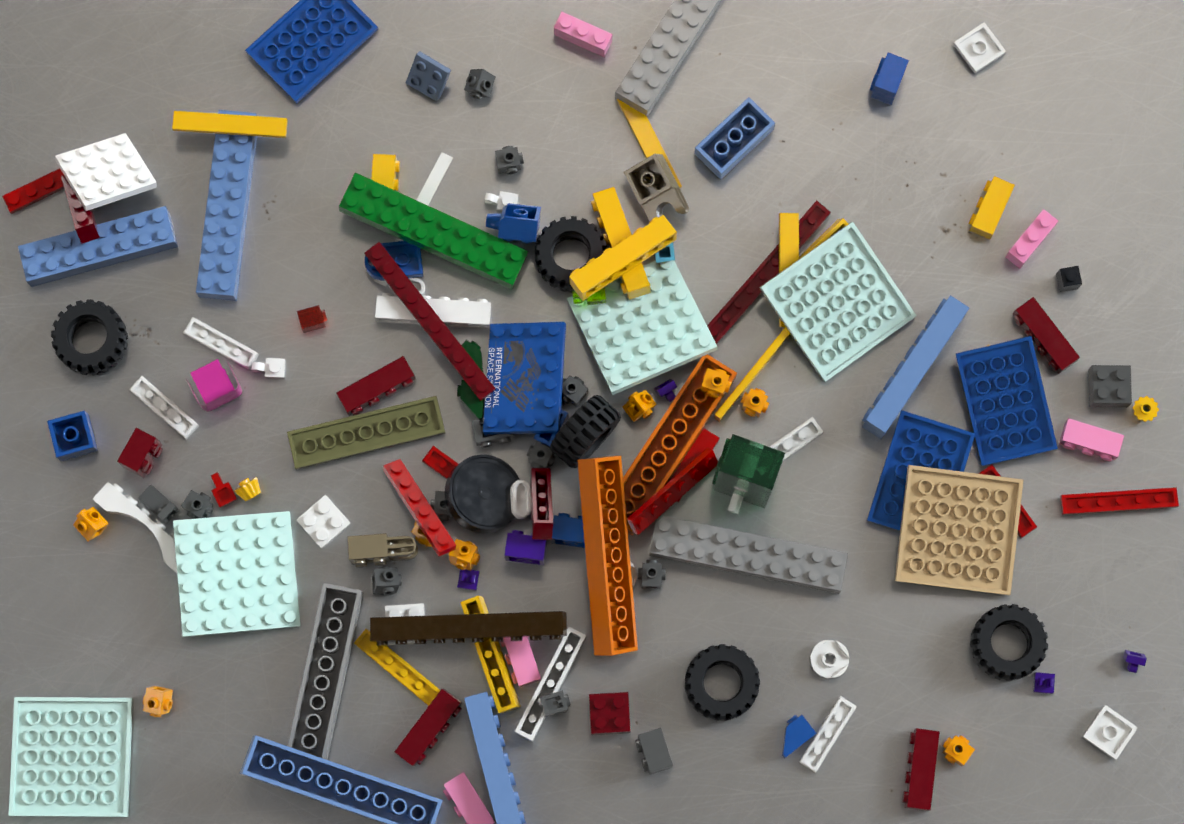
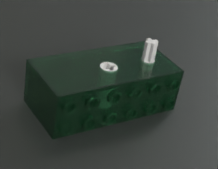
[712,434,785,514]

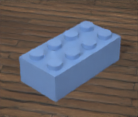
[694,97,775,180]

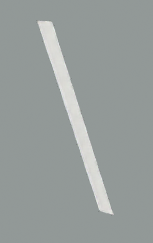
[374,152,453,287]

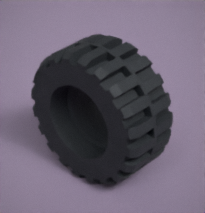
[535,216,607,292]
[51,299,128,376]
[550,395,621,468]
[970,604,1048,681]
[685,644,760,721]

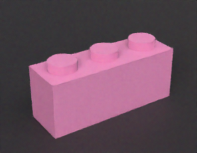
[554,12,612,58]
[1005,209,1058,269]
[1059,418,1124,461]
[500,637,541,688]
[443,772,495,824]

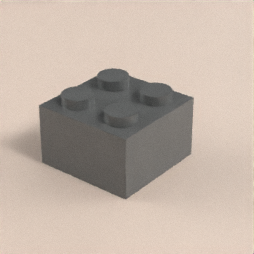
[1088,365,1132,408]
[635,728,673,775]

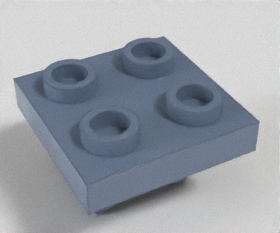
[405,51,451,101]

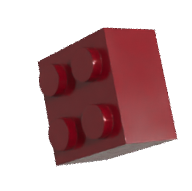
[117,428,163,478]
[589,692,631,735]

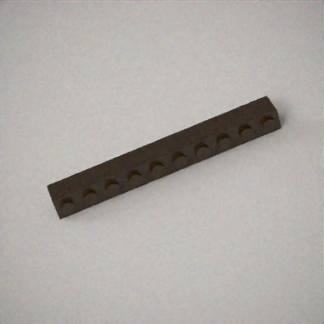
[370,611,567,646]

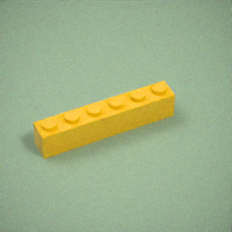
[591,187,651,300]
[569,215,677,301]
[460,595,521,714]

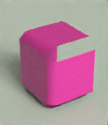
[186,359,242,412]

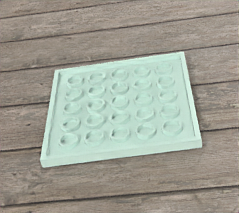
[760,222,917,382]
[567,260,718,395]
[173,511,300,637]
[9,697,133,817]

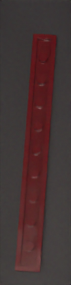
[707,200,831,345]
[364,242,496,401]

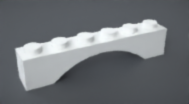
[93,482,177,573]

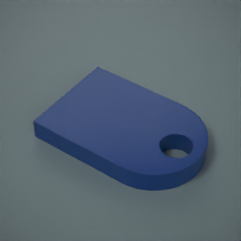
[364,241,423,281]

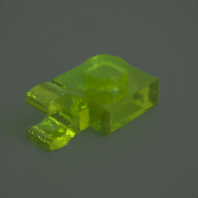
[572,287,606,305]

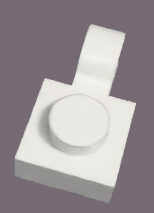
[485,191,519,212]
[251,358,285,379]

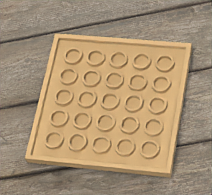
[895,465,1023,595]

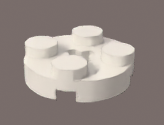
[810,640,849,679]

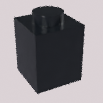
[1056,266,1082,292]

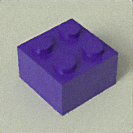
[504,530,547,566]

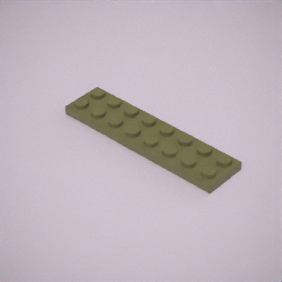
[287,396,446,470]

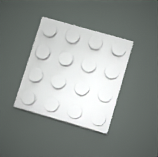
[55,133,157,211]

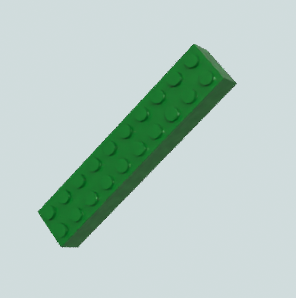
[339,173,529,290]

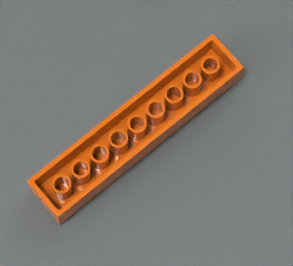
[623,354,737,536]
[577,455,638,656]

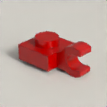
[210,472,238,508]

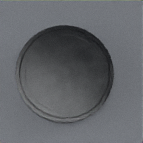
[444,454,520,533]

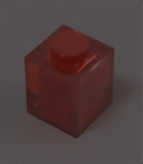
[297,305,328,333]

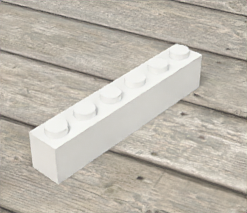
[375,293,492,329]
[515,627,586,742]

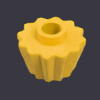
[1132,396,1159,422]
[234,477,261,501]

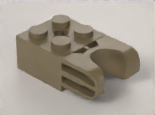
[624,153,689,221]
[347,533,418,567]

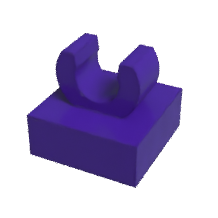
[654,379,677,402]
[457,569,480,591]
[1123,650,1147,673]
[1033,672,1055,694]

